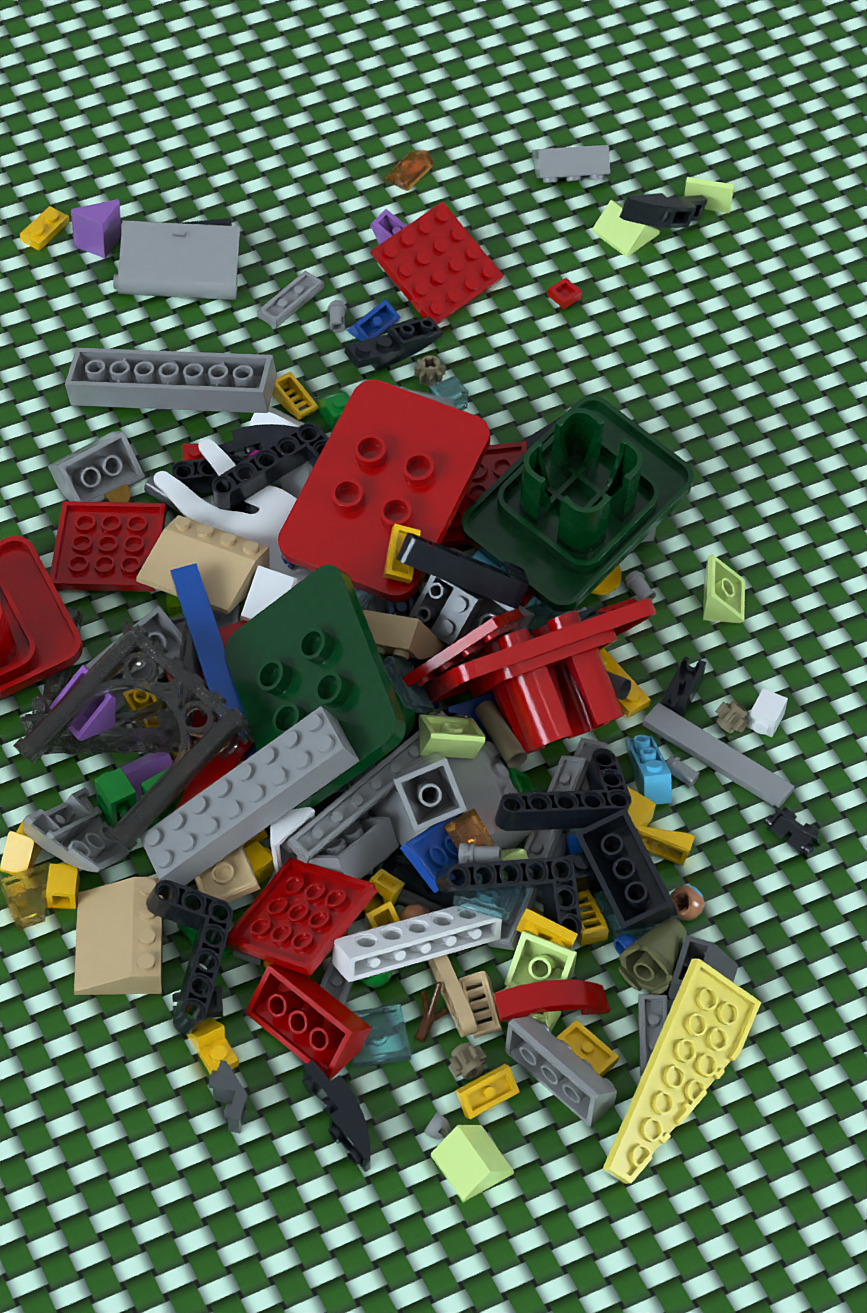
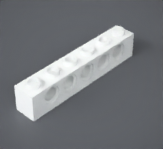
[332,898,502,982]

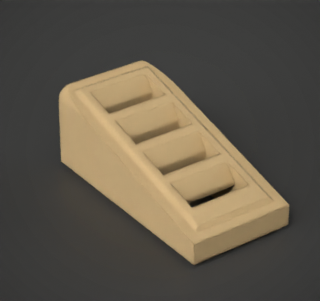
[458,971,502,1038]

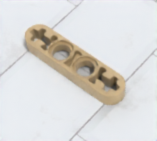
[428,955,477,1037]

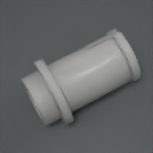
[327,300,347,333]
[625,570,656,600]
[666,756,700,788]

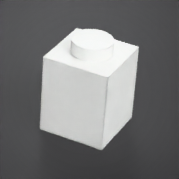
[747,688,788,737]

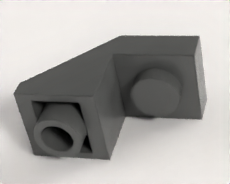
[209,1060,248,1134]

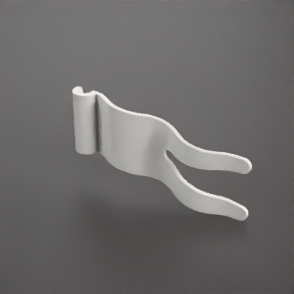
[154,439,313,584]

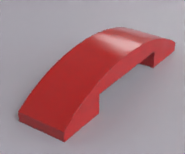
[176,729,255,810]
[493,980,610,1021]

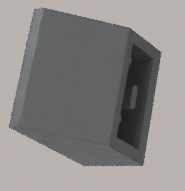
[408,575,488,645]
[668,935,738,1001]

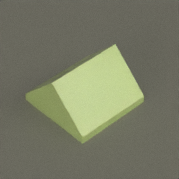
[684,177,735,213]
[592,200,660,257]
[703,554,745,623]
[419,714,486,759]
[504,931,577,987]
[431,1125,514,1202]

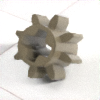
[414,355,446,386]
[715,700,749,734]
[449,1043,487,1080]

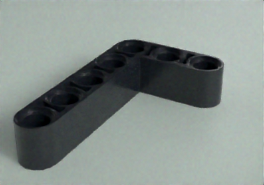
[212,423,329,510]
[172,455,252,514]
[396,533,529,609]
[495,748,632,831]
[436,857,582,938]
[146,880,233,1035]

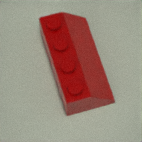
[245,964,372,1080]

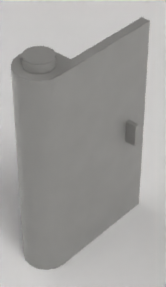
[113,221,240,300]

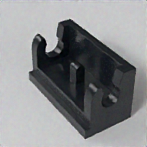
[660,656,706,718]

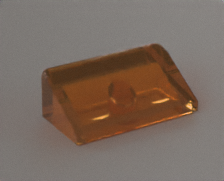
[384,150,434,191]
[445,808,502,873]

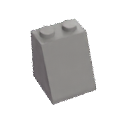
[393,752,467,832]

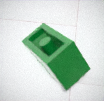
[313,391,350,433]

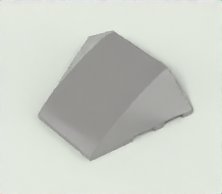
[23,787,129,872]

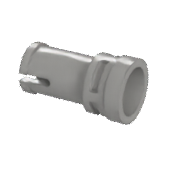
[459,842,502,864]

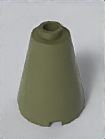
[619,919,687,994]

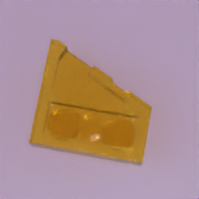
[0,862,50,931]

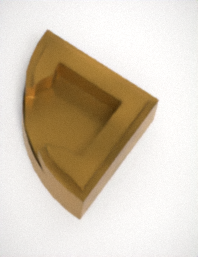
[104,484,131,502]

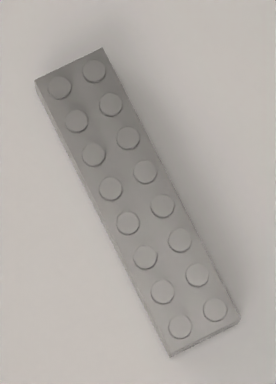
[65,348,277,413]
[139,706,359,886]

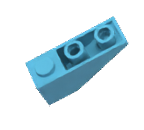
[626,735,672,804]

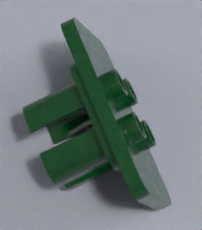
[461,396,694,612]
[225,564,415,809]

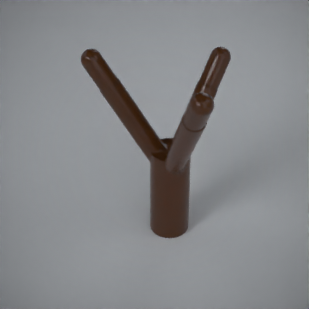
[414,981,450,1043]

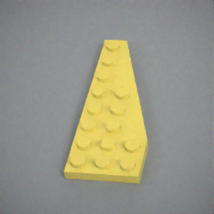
[603,958,761,1183]

